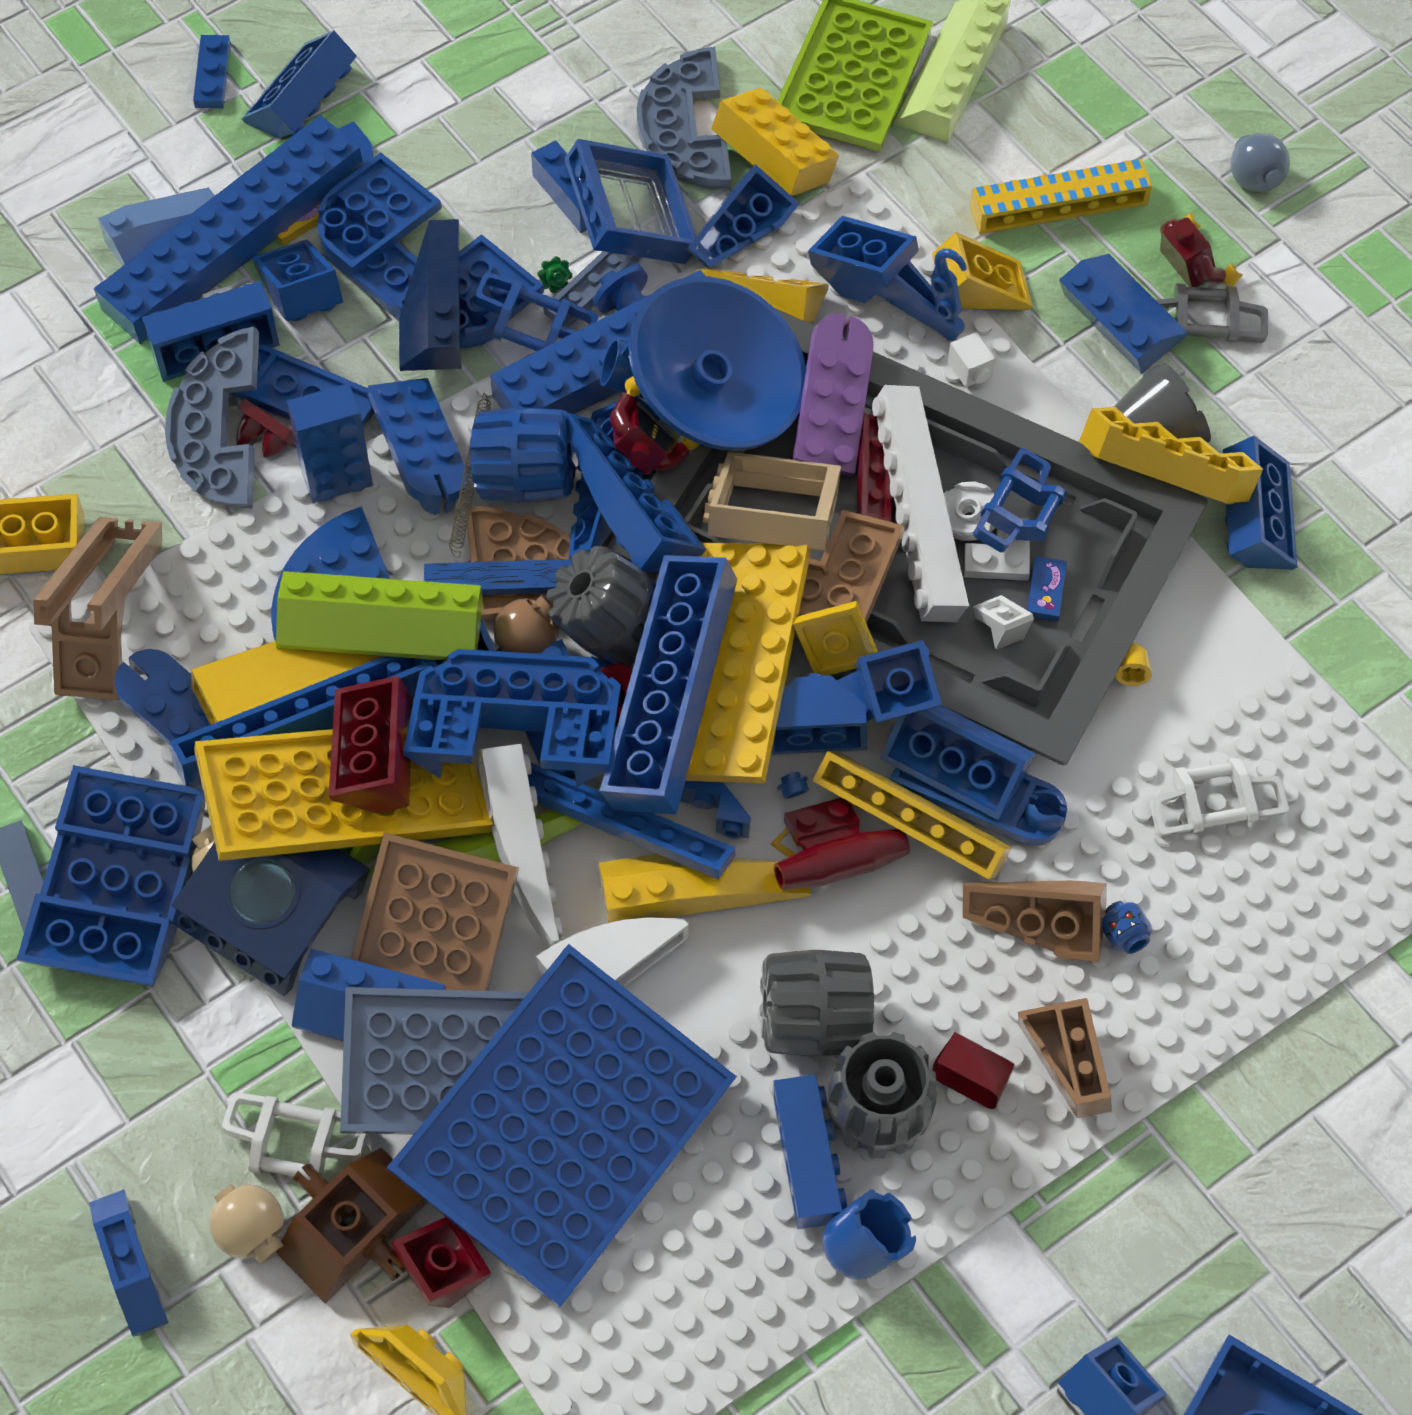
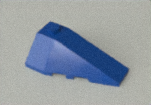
[686,164,800,269]

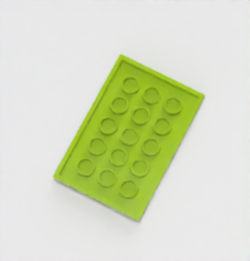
[777,0,933,152]

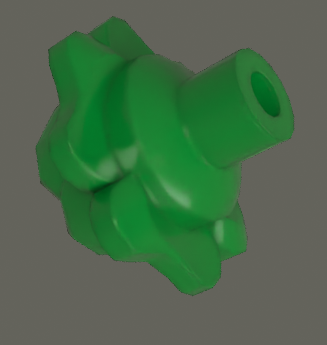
[537,256,573,293]

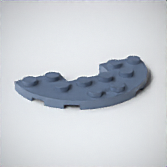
[637,47,731,187]
[165,327,259,508]

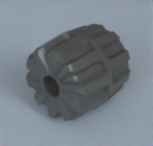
[546,546,656,667]
[760,950,874,1056]
[828,1032,937,1159]

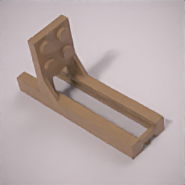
[33,517,162,701]

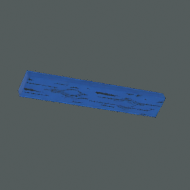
[424,559,571,595]

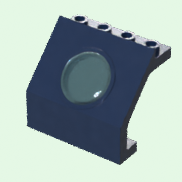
[171,842,370,996]

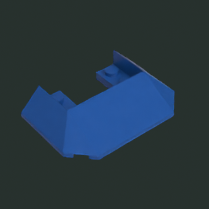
[403,649,621,787]

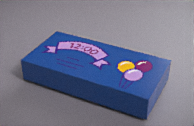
[1027,556,1067,622]

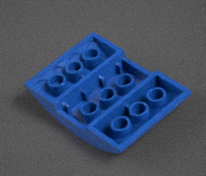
[16,765,205,987]

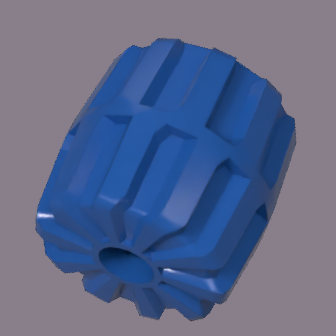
[470,408,576,503]

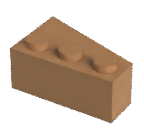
[1017,998,1112,1118]

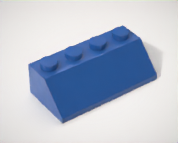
[241,30,357,139]
[1059,254,1188,374]
[1223,436,1298,570]
[880,706,1036,820]
[291,948,446,1041]

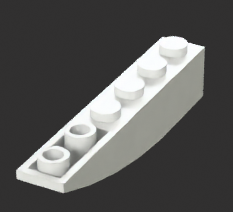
[477,744,562,949]

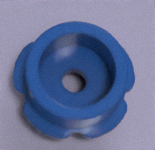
[777,772,809,799]

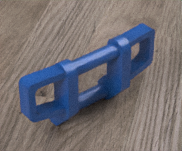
[474,272,598,351]
[973,448,1067,553]

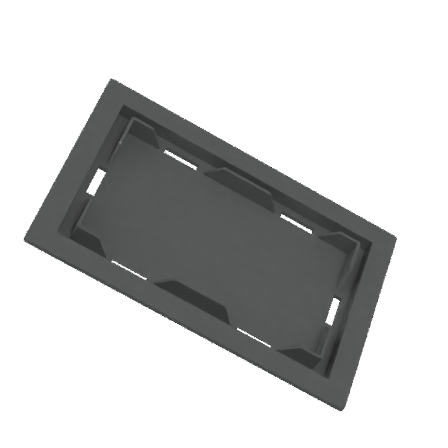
[608,308,1208,766]

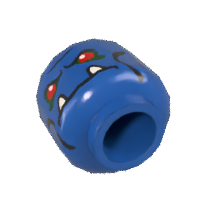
[1102,901,1152,954]

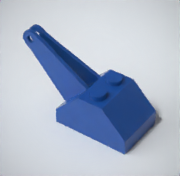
[771,645,930,755]

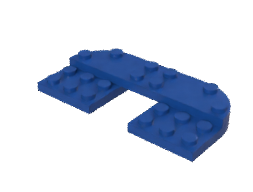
[317,152,544,348]

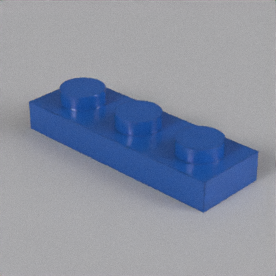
[193,35,231,108]

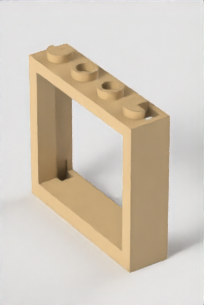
[703,452,841,551]

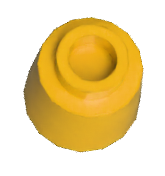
[1115,643,1152,686]

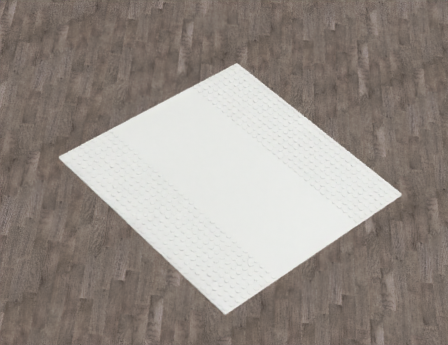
[29,177,1412,1415]

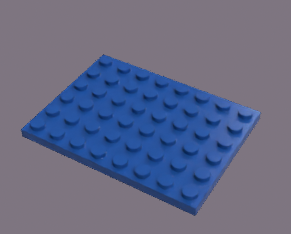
[386,944,737,1308]

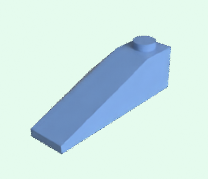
[98,187,215,266]

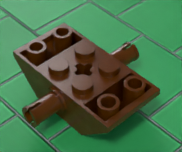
[276,1147,427,1304]

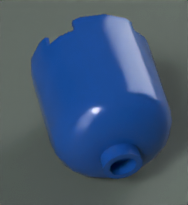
[822,1189,916,1280]

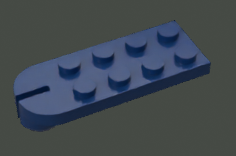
[230,344,374,428]
[367,378,468,515]
[115,649,210,746]
[890,767,1067,846]

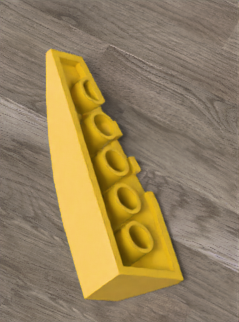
[598,854,811,923]

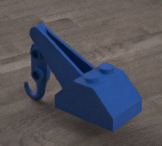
[808,216,967,341]

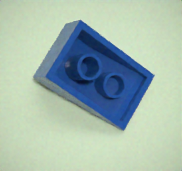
[251,239,343,322]

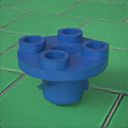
[592,262,648,313]

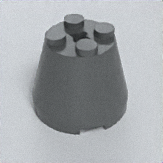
[1113,363,1211,443]

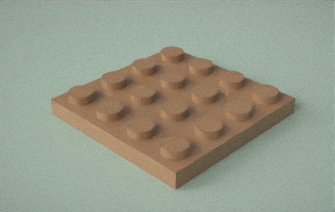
[351,833,519,991]

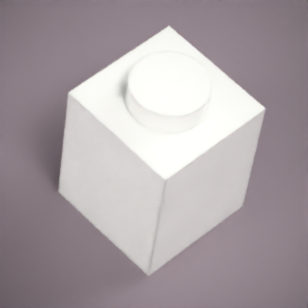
[947,332,995,388]

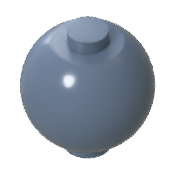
[1230,133,1290,192]

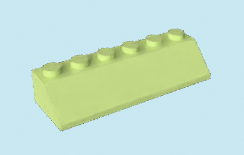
[894,0,1011,142]

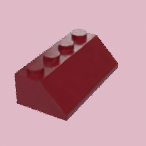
[328,676,413,814]

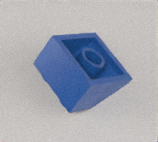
[855,640,942,723]
[1058,1336,1167,1415]

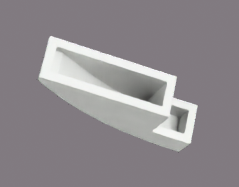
[536,917,689,987]

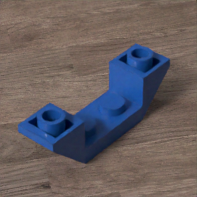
[680,781,751,839]
[89,1189,169,1337]

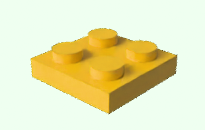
[793,601,878,676]

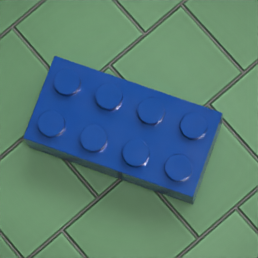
[142,281,280,382]
[286,383,373,503]

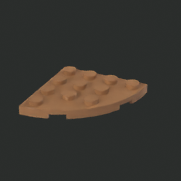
[464,506,571,622]

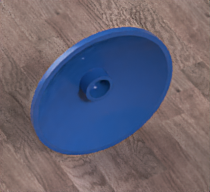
[600,276,806,451]

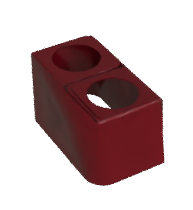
[932,1032,1015,1109]

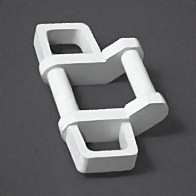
[1150,757,1289,837]
[222,1092,369,1180]

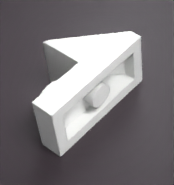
[973,595,1034,650]

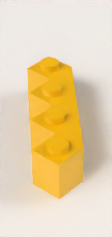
[1079,407,1263,504]

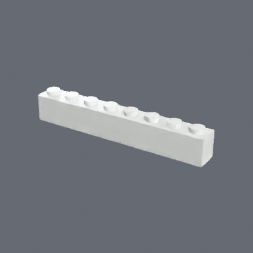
[872,385,969,622]

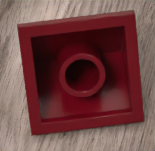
[391,1217,492,1308]

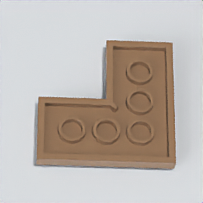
[798,510,904,624]

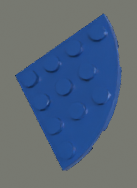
[271,506,390,641]

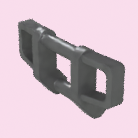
[1156,283,1268,343]

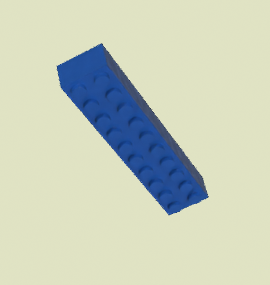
[93,115,364,344]

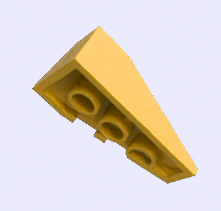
[695,269,829,323]

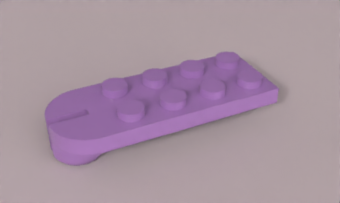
[792,313,874,477]

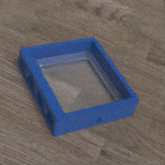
[564,139,696,264]

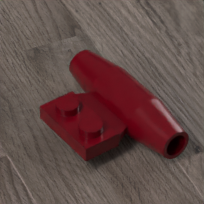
[774,797,910,890]

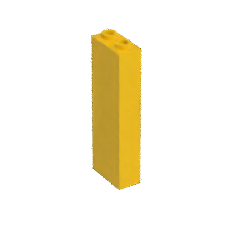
[191,641,383,725]

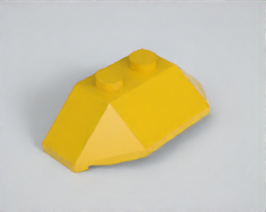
[350,1325,468,1415]

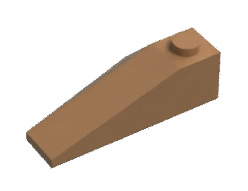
[963,880,1107,962]

